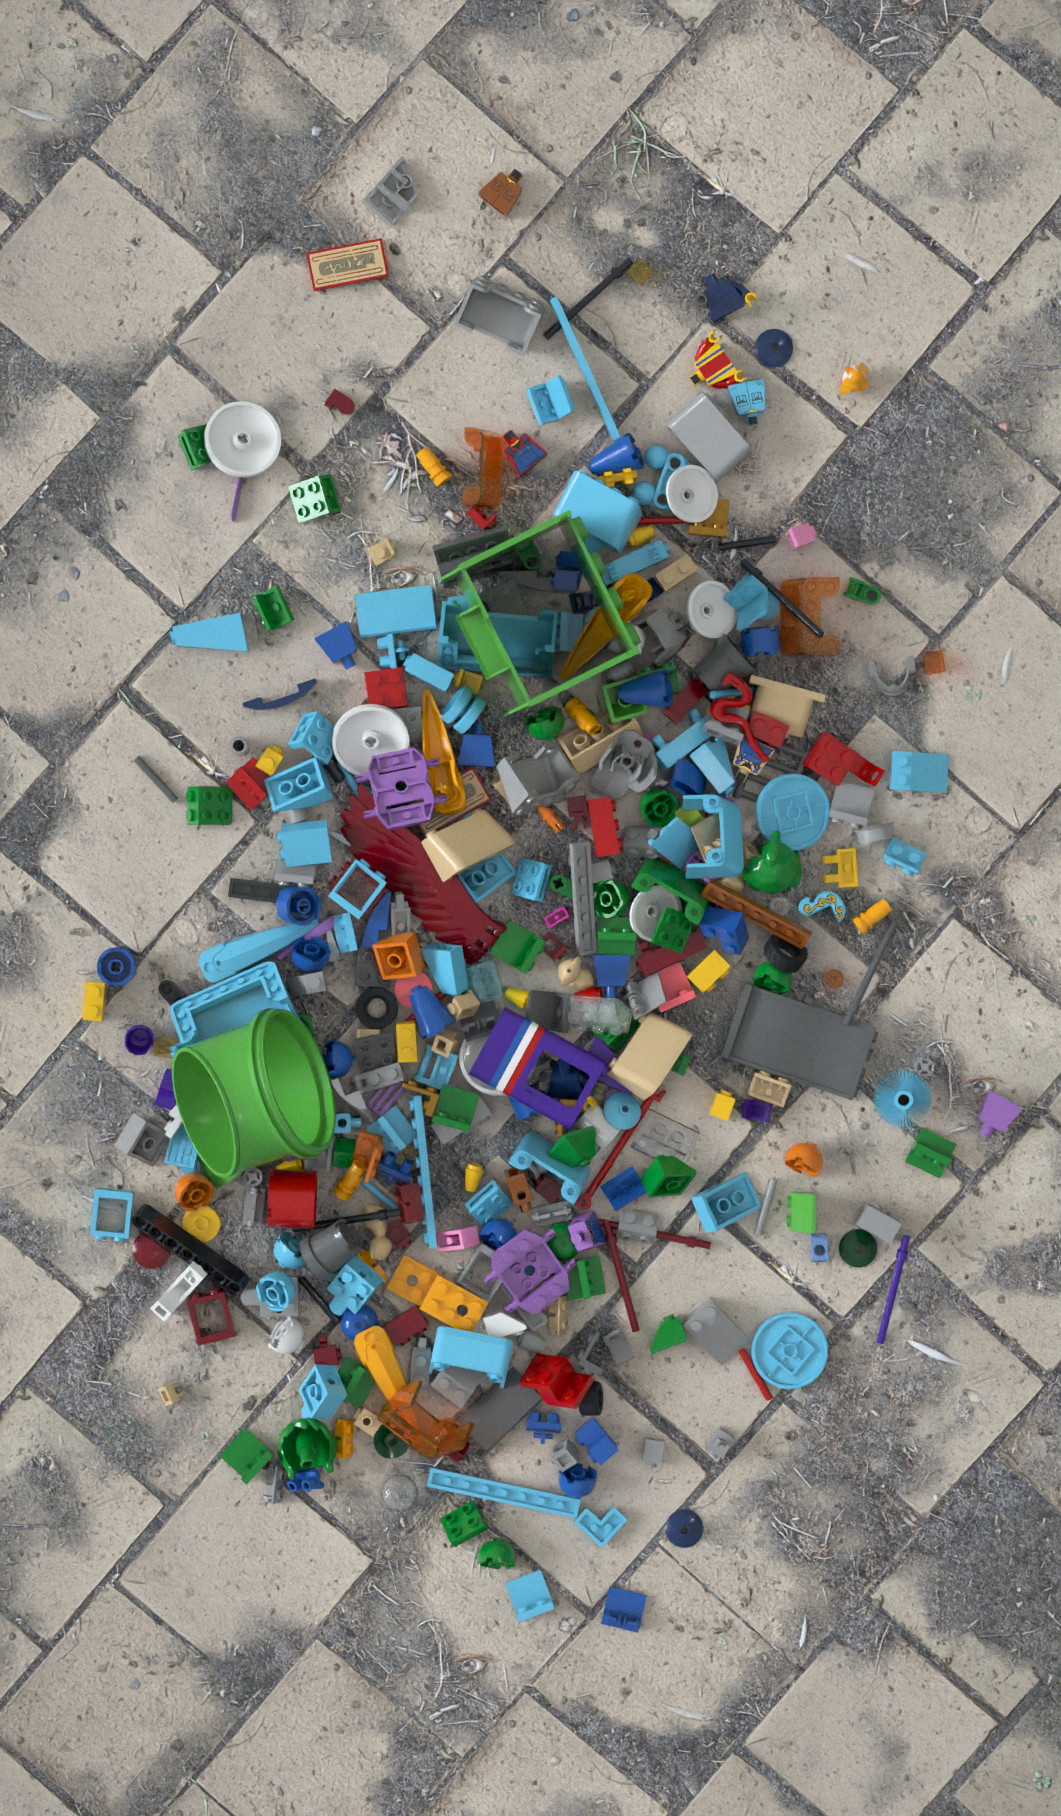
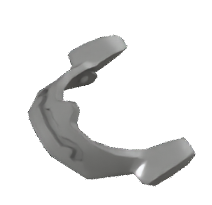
[867,656,916,696]

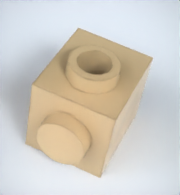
[353,1406,384,1436]

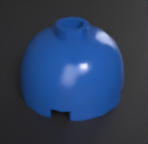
[292,936,331,973]
[322,1040,355,1079]
[479,1218,518,1250]
[341,1305,379,1341]
[558,1463,597,1499]

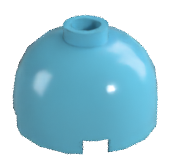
[274,1232,306,1269]
[256,1272,296,1312]

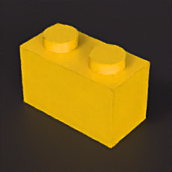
[687,950,730,993]
[82,981,107,1022]
[396,1020,418,1063]
[708,1089,736,1121]

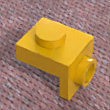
[453,668,484,695]
[256,744,286,776]

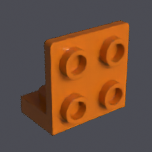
[352,1129,384,1183]

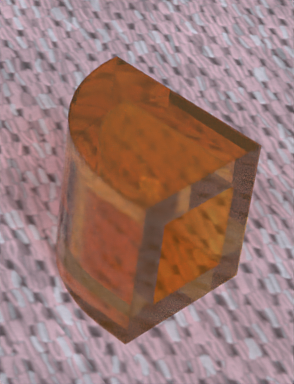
[922,650,946,675]

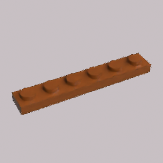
[701,879,812,949]

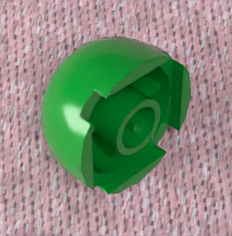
[525,707,564,742]
[639,788,678,827]
[593,880,629,918]
[752,961,792,994]
[546,1222,579,1260]
[477,1538,516,1569]

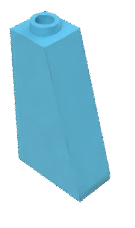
[170,613,249,652]

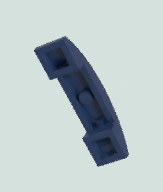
[242,678,317,710]

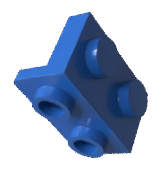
[600,1166,646,1211]

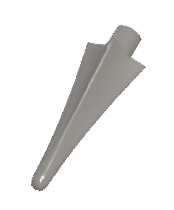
[324,917,343,970]

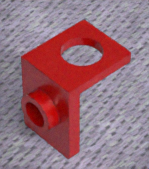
[849,755,885,787]

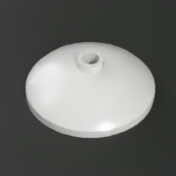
[666,465,718,523]
[687,581,737,639]
[630,885,682,942]

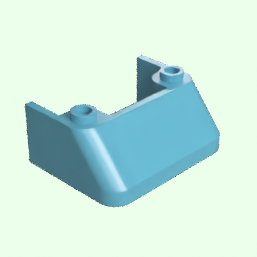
[682,795,744,879]
[428,1326,513,1388]

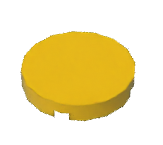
[182,1205,221,1242]

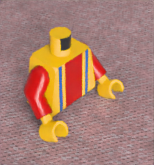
[689,329,748,389]

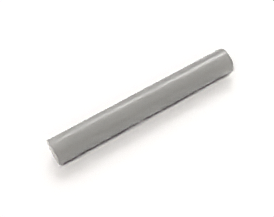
[754,1178,778,1236]

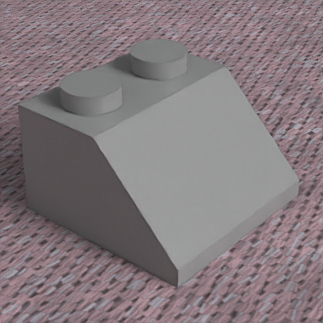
[114,1113,169,1167]

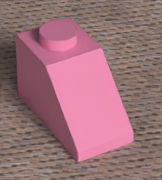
[786,523,817,551]
[436,1225,480,1252]

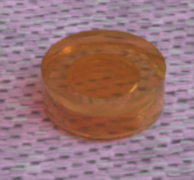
[824,969,844,988]

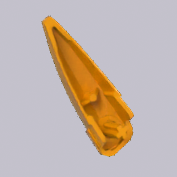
[559,572,652,680]
[422,688,467,815]
[354,1326,422,1441]

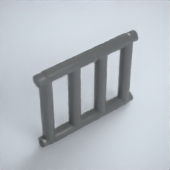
[733,739,810,803]

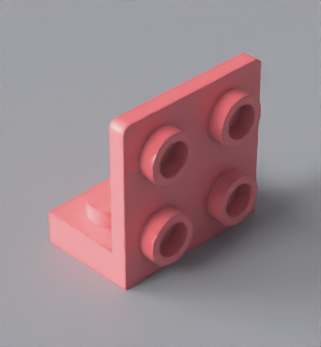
[645,962,696,1012]

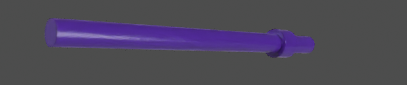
[876,1235,910,1344]

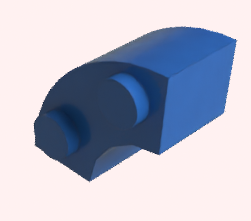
[551,551,583,591]
[669,759,706,796]

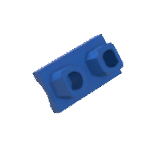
[377,1151,413,1185]
[526,1412,562,1444]
[287,1468,324,1492]

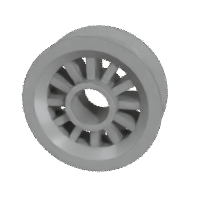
[853,822,898,846]

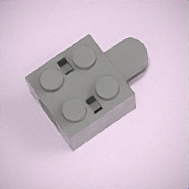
[854,1201,915,1245]
[241,1275,300,1317]

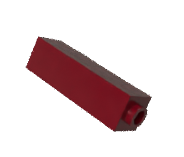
[635,930,708,976]

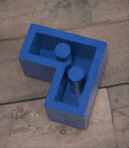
[700,906,749,955]
[575,1416,618,1465]

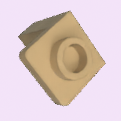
[367,538,397,567]

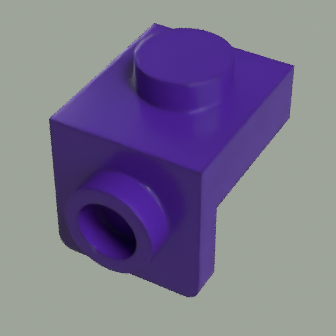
[741,1099,773,1123]

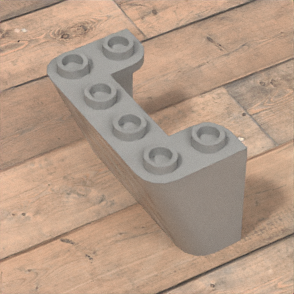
[453,275,545,356]
[666,392,753,483]
[497,742,581,816]

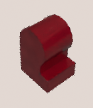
[324,388,355,416]

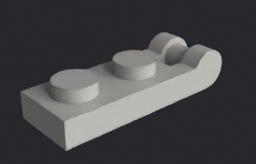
[350,1062,406,1095]

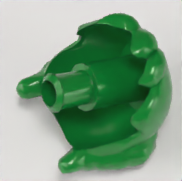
[742,831,802,894]
[277,1418,338,1480]

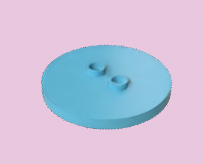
[755,773,830,850]
[751,1312,828,1389]

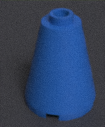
[589,432,644,477]
[618,669,673,708]
[409,984,456,1040]

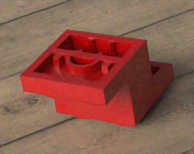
[519,1353,594,1409]

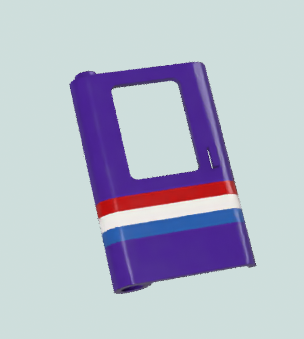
[469,1007,608,1130]

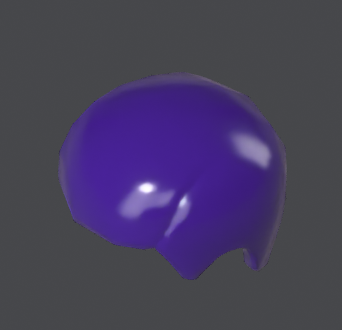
[125,1024,154,1055]

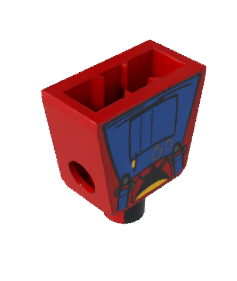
[503,430,548,478]

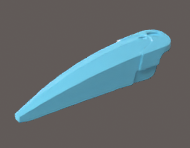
[198,919,320,982]

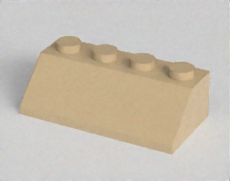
[557,709,645,775]

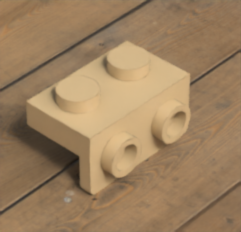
[747,1071,792,1108]

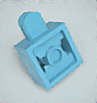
[327,1255,384,1315]
[298,1364,347,1420]

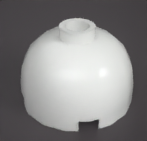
[268,1316,304,1355]

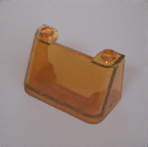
[462,427,503,510]

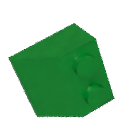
[641,1155,697,1197]

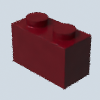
[384,1304,429,1346]

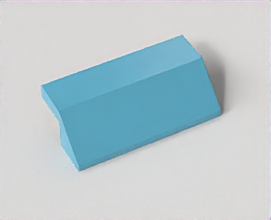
[355,585,436,638]

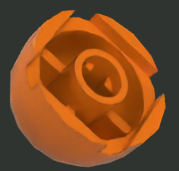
[784,1141,823,1177]
[175,1172,214,1211]

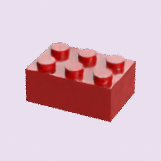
[587,797,623,858]

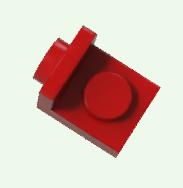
[467,508,497,531]

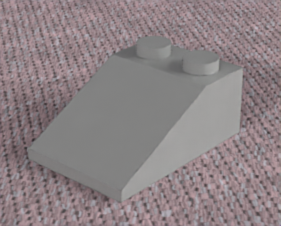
[682,1297,749,1365]
[430,1366,486,1408]

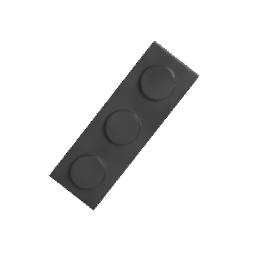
[228,878,288,903]

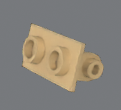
[548,1295,569,1336]

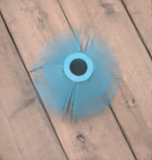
[874,1069,933,1129]

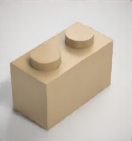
[654,554,698,592]

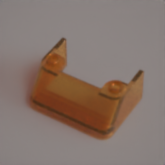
[377,1380,474,1459]

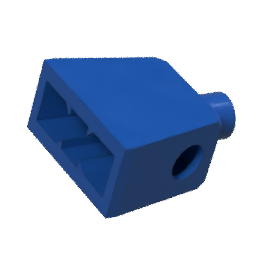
[314,621,357,670]
[458,723,494,767]
[593,955,630,997]

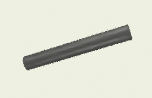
[134,756,178,803]

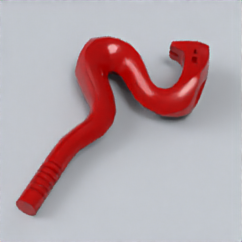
[709,672,770,763]

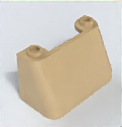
[421,808,516,883]
[606,1012,693,1101]

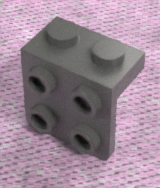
[526,990,573,1033]
[577,1328,602,1376]

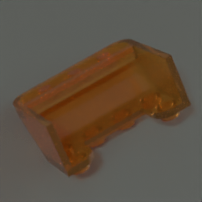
[780,577,840,656]

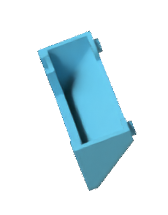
[438,600,558,678]
[170,961,300,1047]

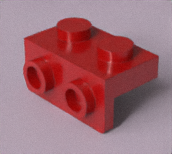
[749,711,789,748]

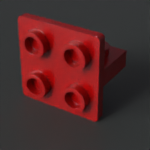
[226,757,271,810]

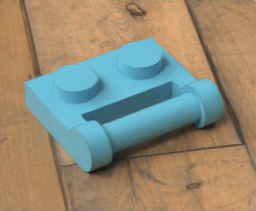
[413,1044,459,1090]

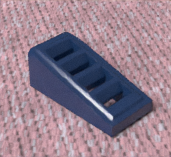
[569,588,607,614]

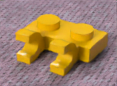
[598,468,638,488]
[822,848,858,888]

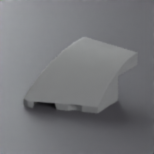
[362,156,420,227]
[331,1077,374,1124]

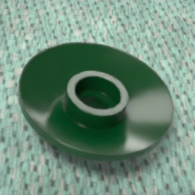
[839,1229,877,1267]
[373,1421,411,1459]

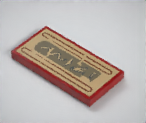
[306,238,389,291]
[413,766,492,838]

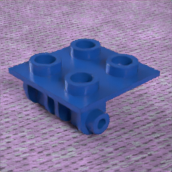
[601,1587,647,1633]

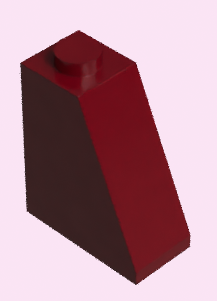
[662,678,707,725]

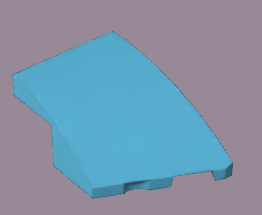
[648,817,698,870]

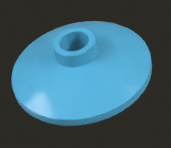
[604,1092,641,1130]

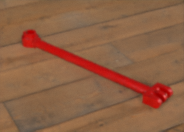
[576,1087,666,1210]

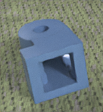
[810,1233,829,1262]

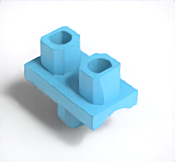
[377,634,409,669]

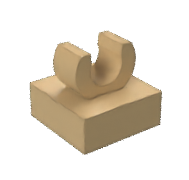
[158,1383,183,1406]

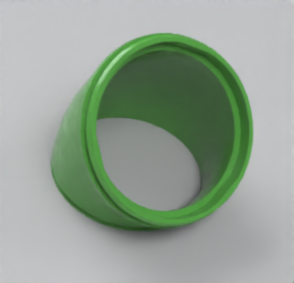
[172,1008,336,1177]

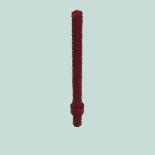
[598,1218,711,1249]
[603,1220,640,1332]

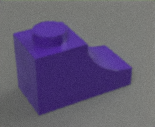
[154,1068,176,1110]

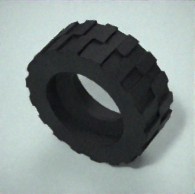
[763,934,808,973]
[356,987,398,1029]

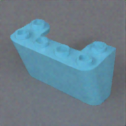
[552,470,643,554]

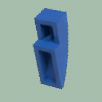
[361,892,392,948]

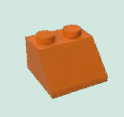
[372,932,425,980]

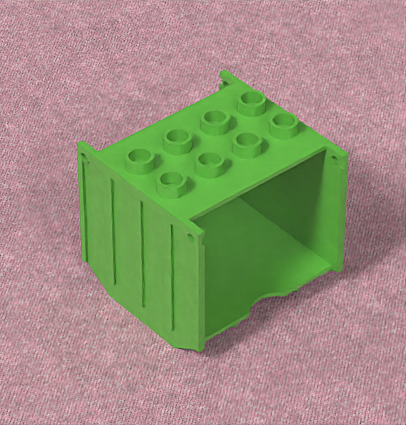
[438,510,641,717]

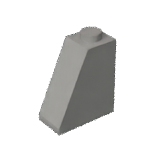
[287,970,328,997]

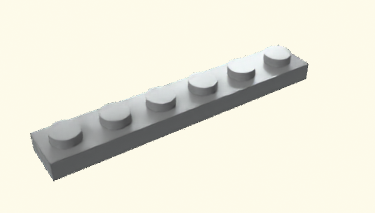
[569,840,597,956]

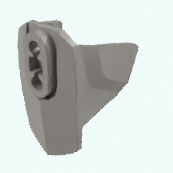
[631,607,687,669]
[591,730,657,799]

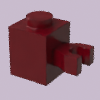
[313,1332,342,1365]

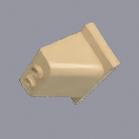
[747,675,826,738]

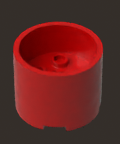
[267,1169,317,1229]

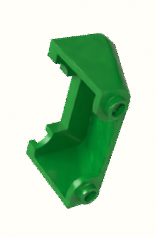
[630,858,710,925]

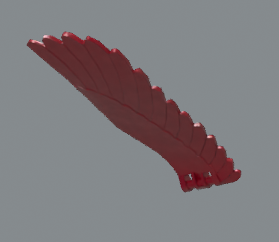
[340,784,507,965]

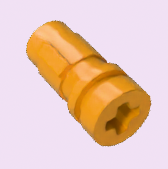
[416,446,452,487]
[564,697,601,735]
[852,898,893,935]
[333,1160,367,1201]

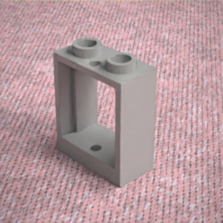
[457,1242,502,1302]

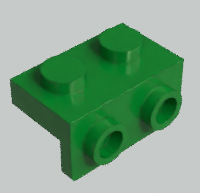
[252,585,295,631]

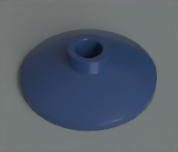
[755,329,793,367]
[665,1509,703,1548]

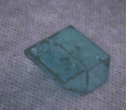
[465,957,505,1003]

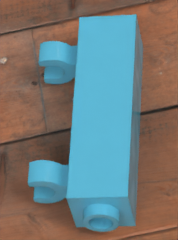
[601,540,670,587]
[651,707,711,772]

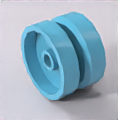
[440,684,487,734]

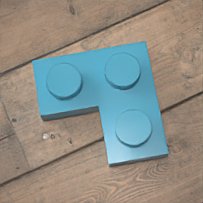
[574,1506,628,1548]

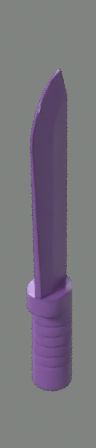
[231,477,244,522]
[277,915,334,960]

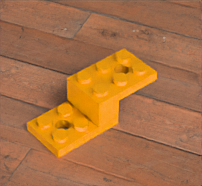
[386,1254,488,1332]

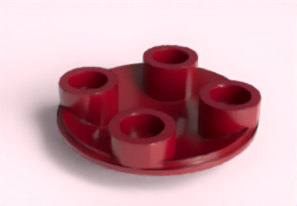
[133,1232,171,1269]

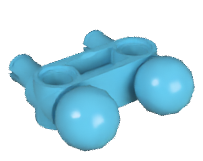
[632,445,703,512]

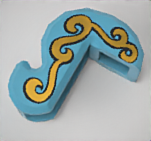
[798,891,846,923]

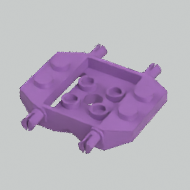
[355,747,448,830]
[483,1229,577,1315]

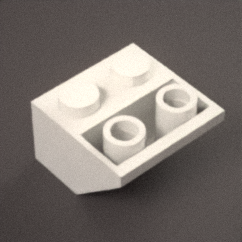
[565,1105,620,1158]
[483,1309,527,1339]

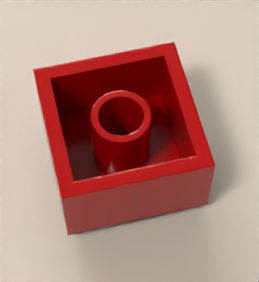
[364,667,408,709]
[802,732,859,786]

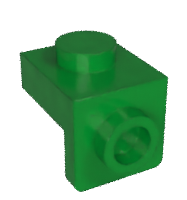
[332,1137,356,1168]

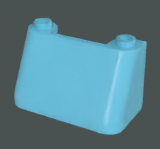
[508,1131,590,1205]

